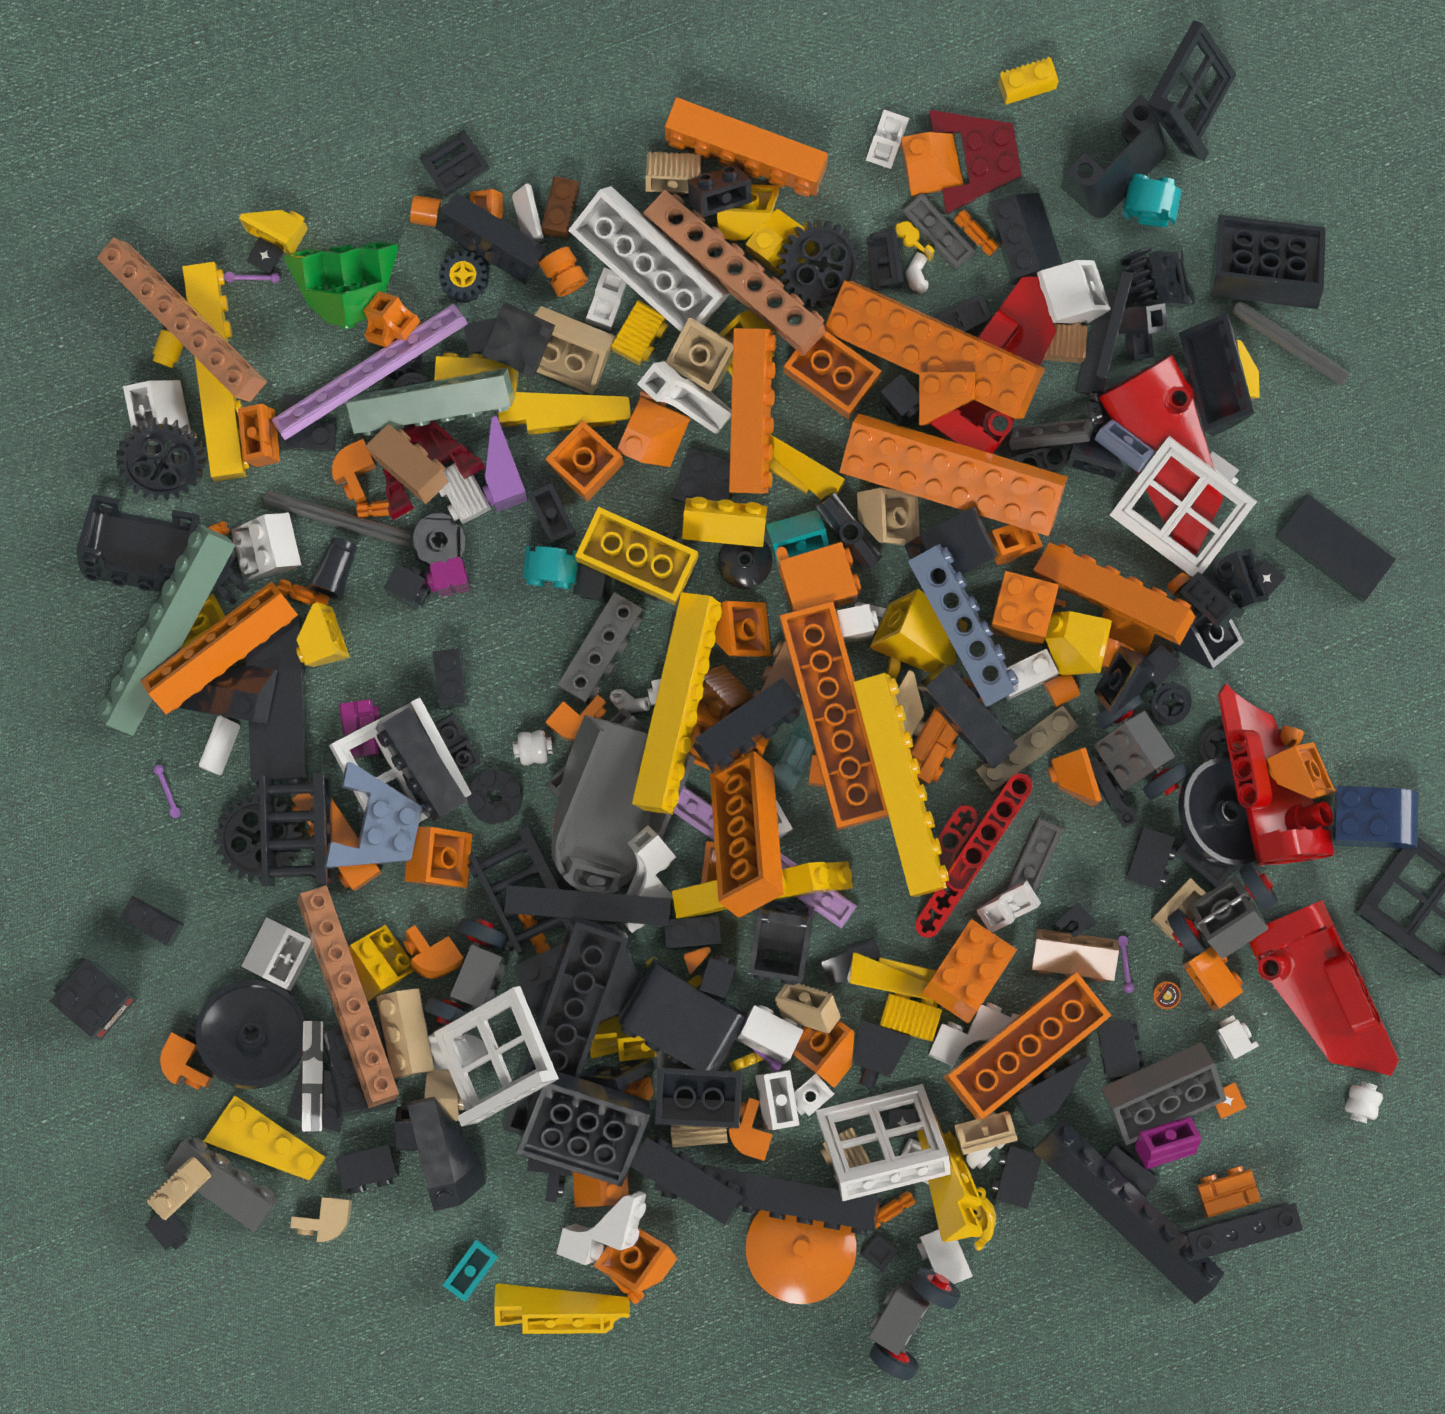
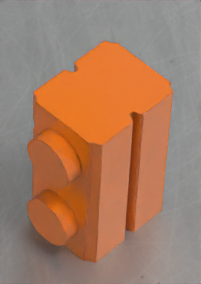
[238,404,280,467]
[1195,1166,1261,1218]

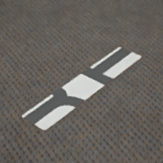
[302,1021,323,1131]

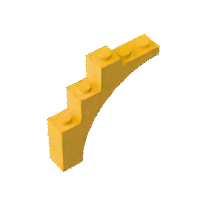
[672,861,853,918]

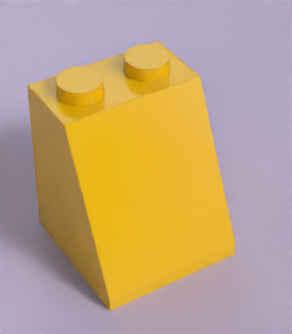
[870,589,968,673]

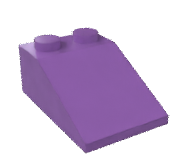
[483,416,527,512]

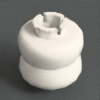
[513,730,553,765]
[1345,1081,1383,1124]

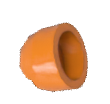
[1280,725,1304,748]

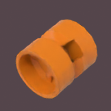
[539,247,588,297]

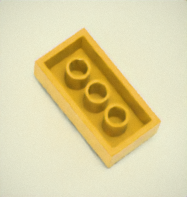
[575,507,699,606]

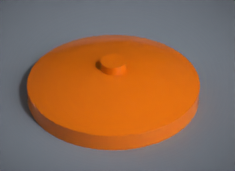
[746,1210,856,1304]

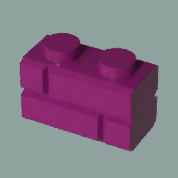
[426,557,471,598]
[339,700,381,760]
[1135,1116,1201,1169]

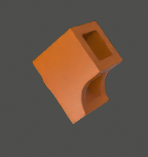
[363,291,420,348]

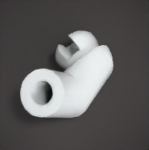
[905,252,929,293]
[610,689,651,713]

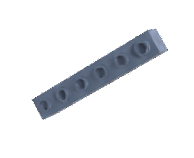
[908,544,1019,707]

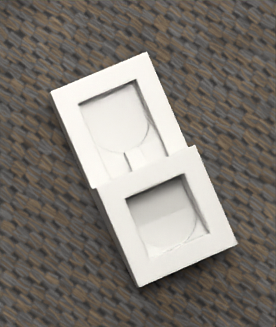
[866,110,910,169]
[586,267,627,331]
[976,880,1041,932]

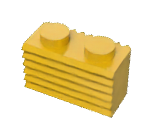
[998,57,1059,105]
[611,300,668,366]
[879,993,942,1042]

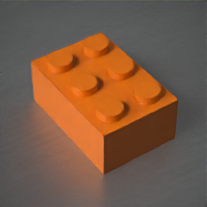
[783,330,881,420]
[922,919,1017,1023]

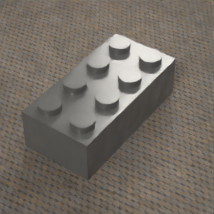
[1101,1042,1227,1145]

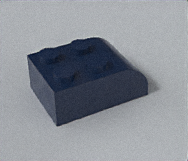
[1334,786,1419,849]

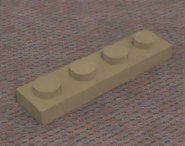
[975,706,1079,793]

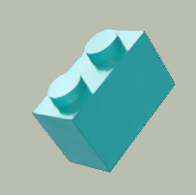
[766,510,829,564]
[442,1240,500,1302]

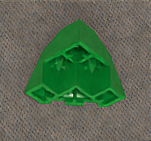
[284,242,398,329]

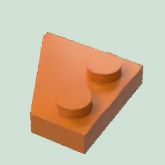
[919,372,975,425]

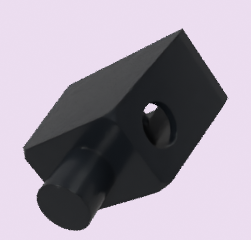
[853,1020,911,1089]

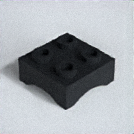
[482,302,556,378]

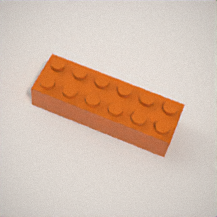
[665,97,828,197]
[710,751,784,918]
[943,972,1111,1120]

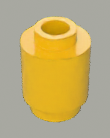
[152,329,184,368]

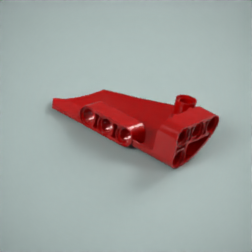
[929,276,1057,454]
[1099,355,1224,554]
[1217,683,1335,866]
[1248,900,1399,1076]

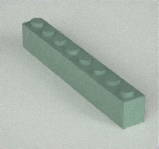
[97,524,235,736]

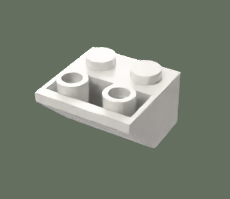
[1037,260,1111,323]
[123,380,191,442]
[231,513,301,582]
[242,917,313,991]

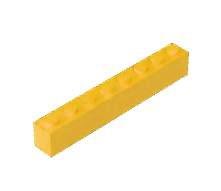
[182,262,250,482]
[632,592,722,815]
[853,673,949,897]

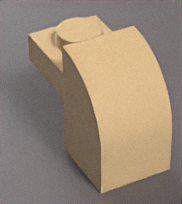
[290,1197,352,1242]

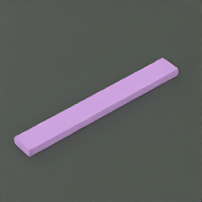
[272,304,468,440]
[673,786,857,929]

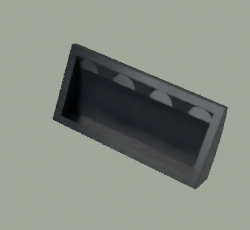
[1179,313,1255,436]
[1276,494,1396,603]

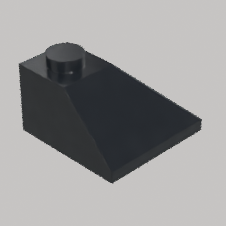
[1066,431,1124,481]
[1173,607,1244,669]
[1094,645,1156,715]

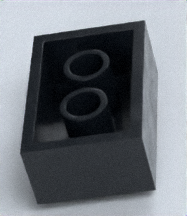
[323,1022,397,1118]

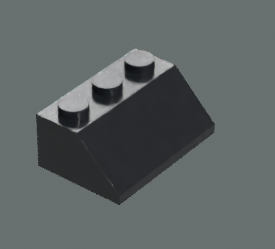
[988,193,1063,285]
[655,1068,742,1130]

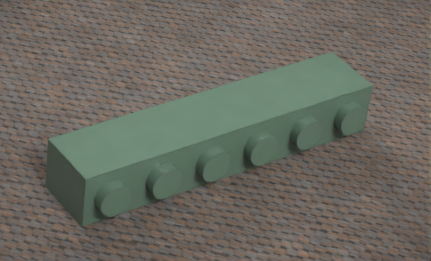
[346,368,515,436]

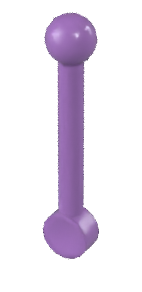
[224,271,280,283]
[153,764,181,818]
[1118,936,1134,993]
[750,1047,781,1072]

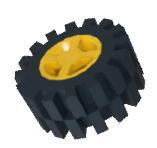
[439,250,488,303]

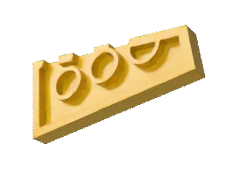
[204,1096,327,1180]

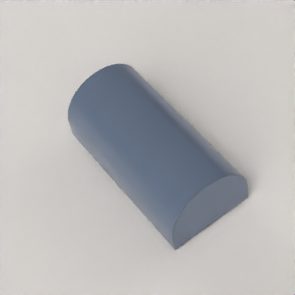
[1095,420,1155,473]

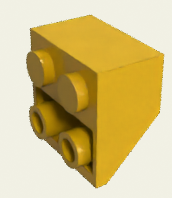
[348,925,414,1003]

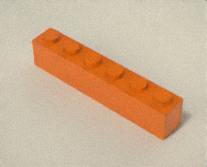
[729,328,776,494]
[1034,542,1195,645]
[141,581,298,715]

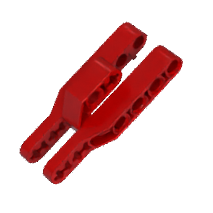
[916,774,1032,938]

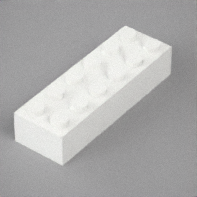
[568,186,730,332]

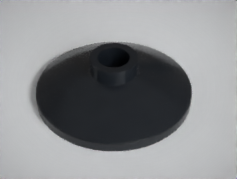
[718,543,772,589]

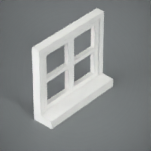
[1110,436,1257,577]
[329,698,471,822]
[434,986,559,1127]
[816,1084,951,1201]

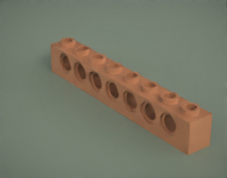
[643,190,826,356]
[97,237,267,402]
[297,885,399,1108]

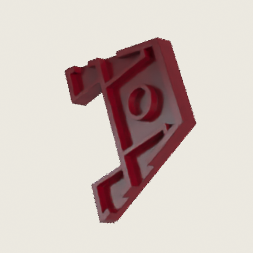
[929,110,1021,214]
[383,420,485,520]

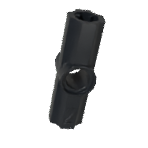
[815,492,882,571]

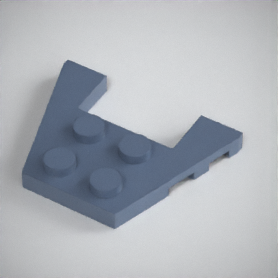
[324,762,422,868]

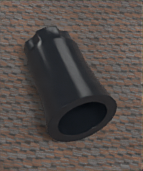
[307,537,357,600]

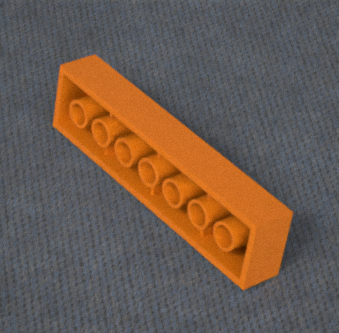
[824,281,1045,419]
[839,414,1068,536]
[780,602,889,831]

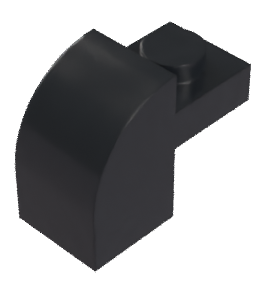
[1118,303,1167,361]
[527,1158,572,1203]

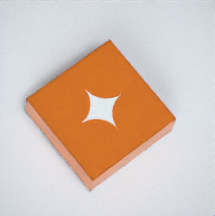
[1215,1082,1247,1119]

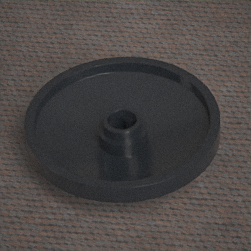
[1178,758,1256,867]
[196,980,305,1089]

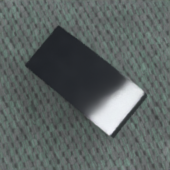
[434,713,482,774]
[821,937,882,985]

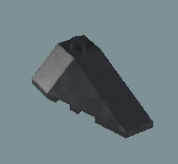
[179,666,278,724]
[407,1097,486,1211]

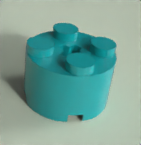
[1123,174,1182,227]
[522,546,578,589]

